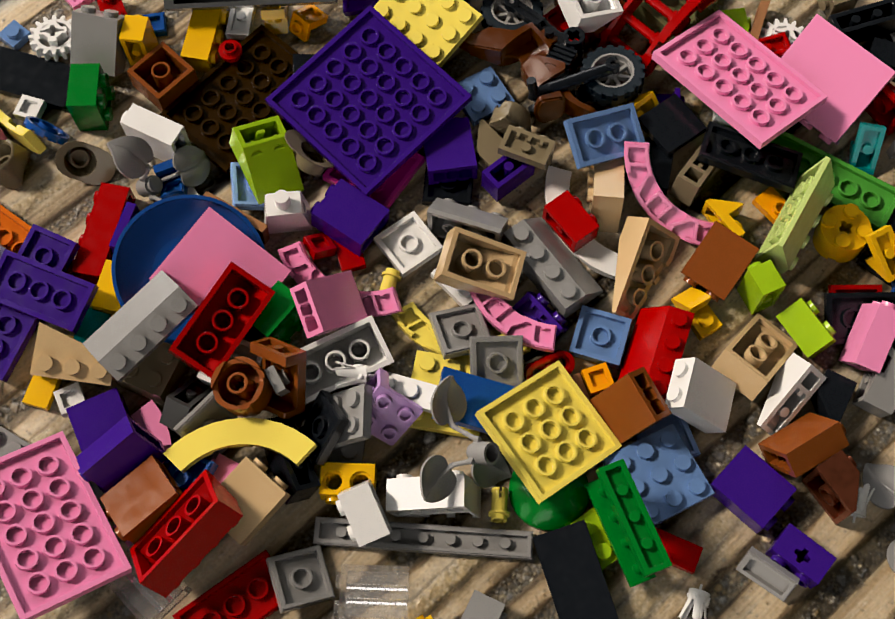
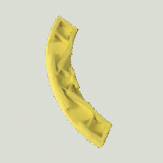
[0,110,47,154]
[391,302,531,359]
[163,418,317,474]

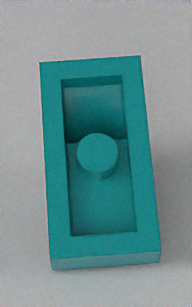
[849,122,887,175]

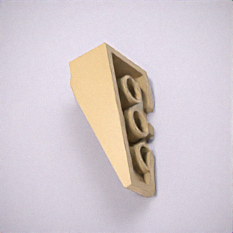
[612,216,681,322]

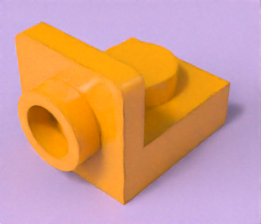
[289,5,328,42]

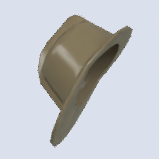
[285,130,334,177]
[55,141,116,185]

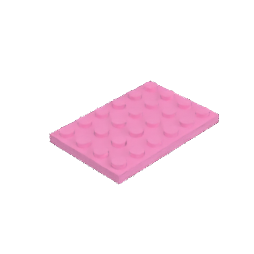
[651,9,828,150]
[0,431,132,619]

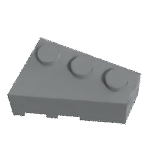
[852,339,895,418]

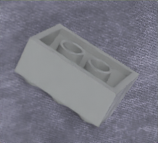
[427,197,509,243]

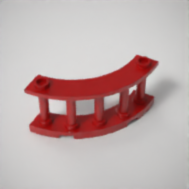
[597,0,718,78]

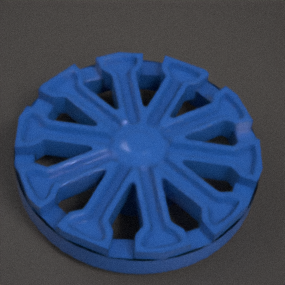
[23,116,70,145]

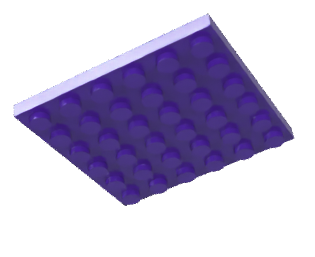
[265,5,472,196]

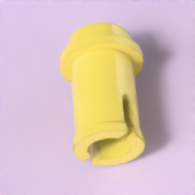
[379,268,401,290]
[488,487,510,523]

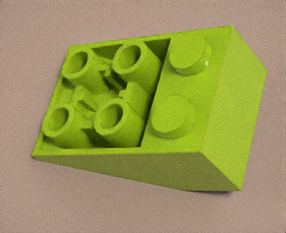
[229,115,304,205]

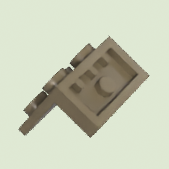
[498,124,556,170]

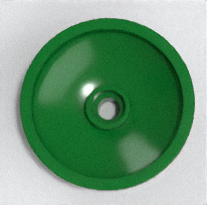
[509,471,589,532]

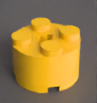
[813,203,873,263]

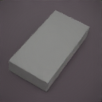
[736,546,800,602]

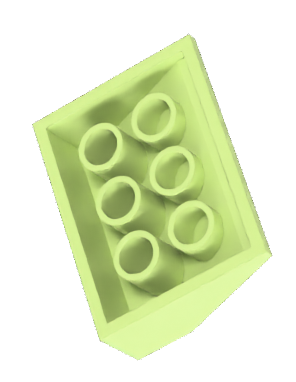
[754,156,835,274]

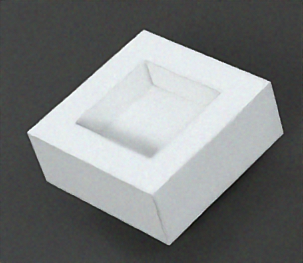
[13,94,47,121]
[53,382,86,418]

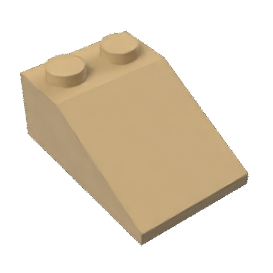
[433,226,527,301]
[711,313,798,401]

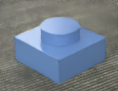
[0,20,31,51]

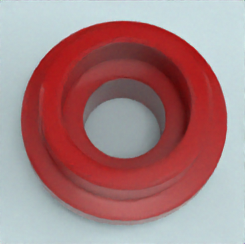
[218,39,243,63]

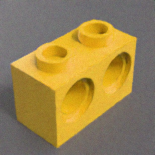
[319,462,377,505]

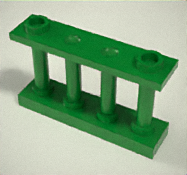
[584,459,672,588]

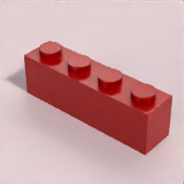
[70,182,136,285]

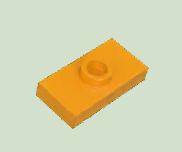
[752,187,786,224]

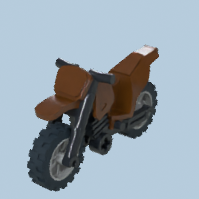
[459,0,645,125]

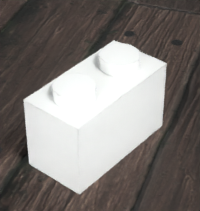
[336,479,392,547]

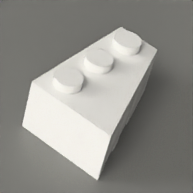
[386,470,481,518]

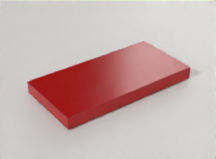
[172,550,279,619]

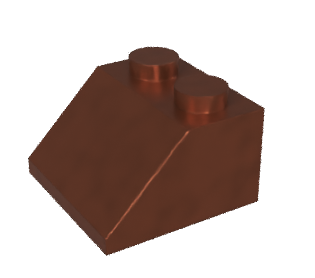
[802,450,860,525]

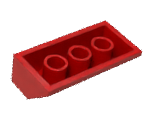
[168,261,275,378]
[618,306,695,401]
[130,469,243,598]

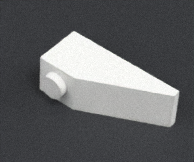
[757,353,827,435]

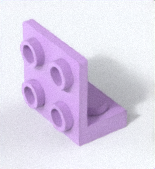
[366,368,423,446]

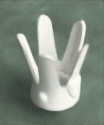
[334,361,374,388]
[850,483,875,523]
[678,584,711,619]

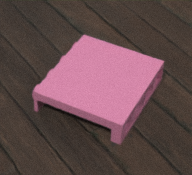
[781,14,895,145]
[149,207,291,306]

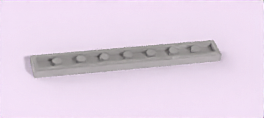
[313,517,533,561]

